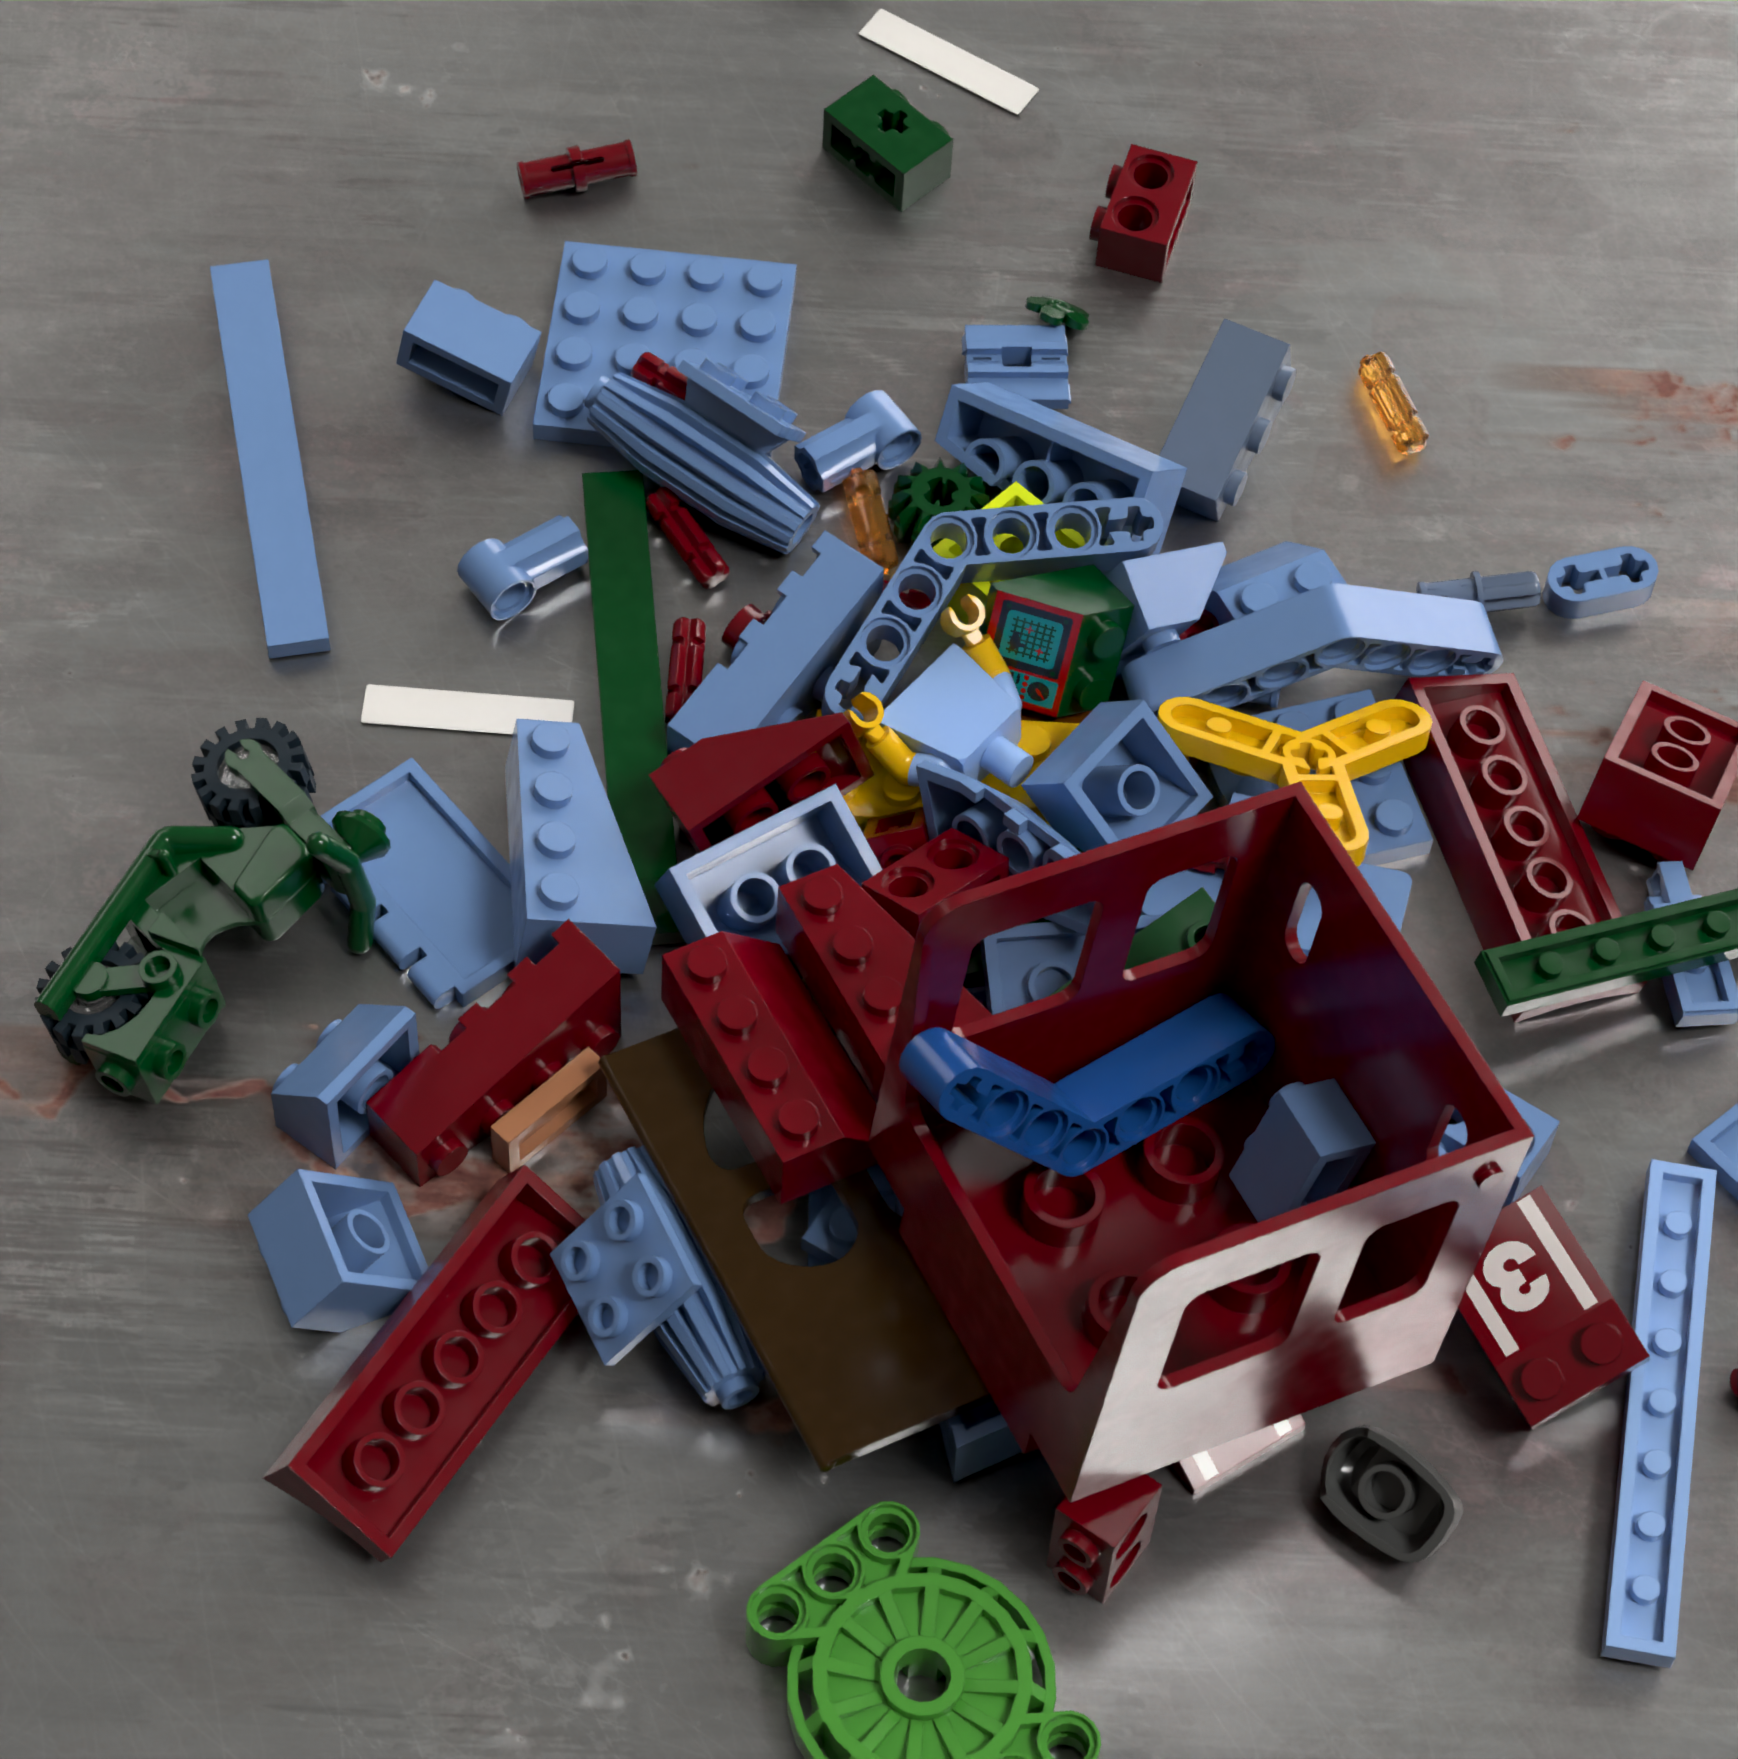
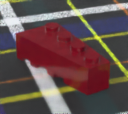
[776,864,992,1102]
[366,918,621,1187]

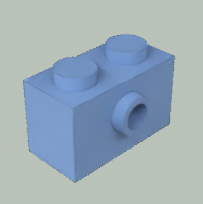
[396,280,542,416]
[1229,1078,1376,1222]

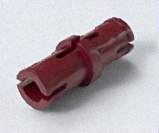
[516,139,637,199]

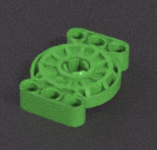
[745,1501,1101,1759]

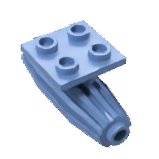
[584,358,820,554]
[550,1146,766,1409]

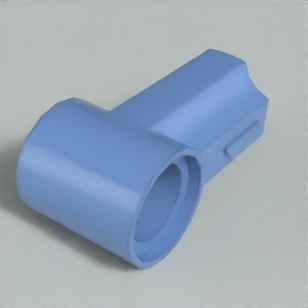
[794,390,922,493]
[457,515,588,620]

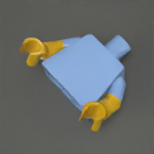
[843,594,1034,788]

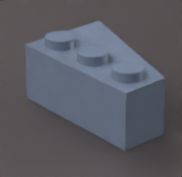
[1159,318,1297,521]

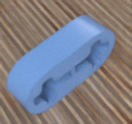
[1542,546,1659,619]

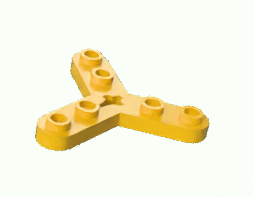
[1157,697,1432,867]

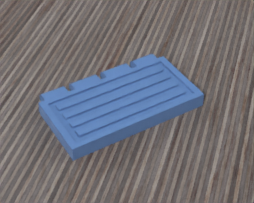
[321,757,515,1009]

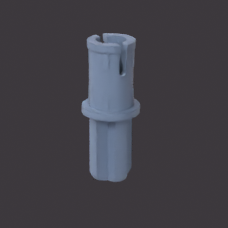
[1416,571,1541,613]

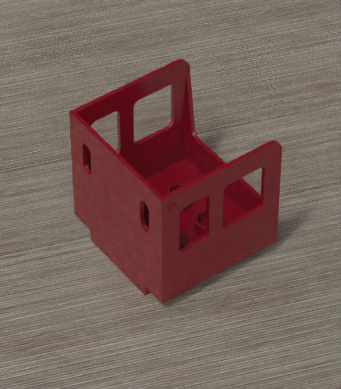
[868,781,1534,1503]

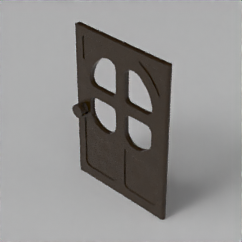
[598,978,993,1473]

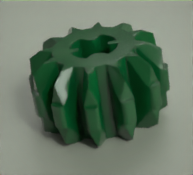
[888,457,990,548]

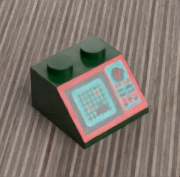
[979,564,1135,718]

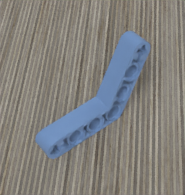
[821,497,1163,721]
[1121,583,1504,717]

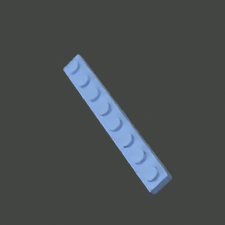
[1601,1159,1717,1668]

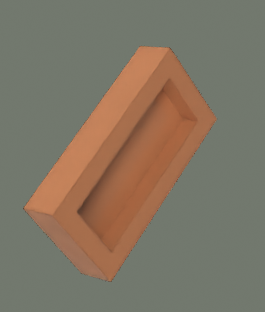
[490,1047,607,1174]

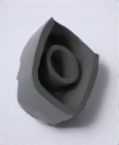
[1320,1425,1464,1563]

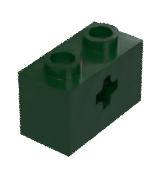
[822,74,954,212]

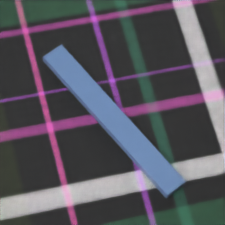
[210,259,330,659]

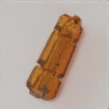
[1358,351,1429,456]
[842,467,899,576]

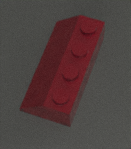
[661,931,878,1205]

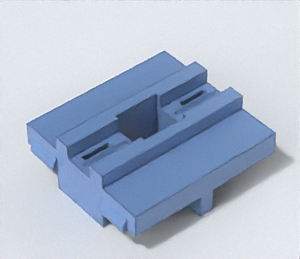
[961,325,1071,409]

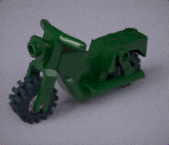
[34,718,391,1105]

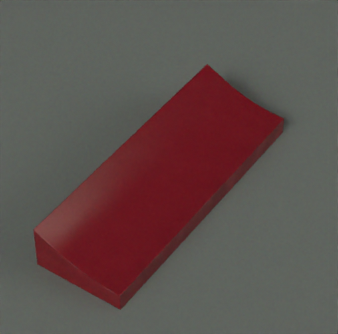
[1394,673,1649,1023]
[263,1164,585,1563]

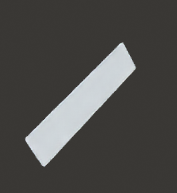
[859,9,1039,115]
[361,684,575,735]

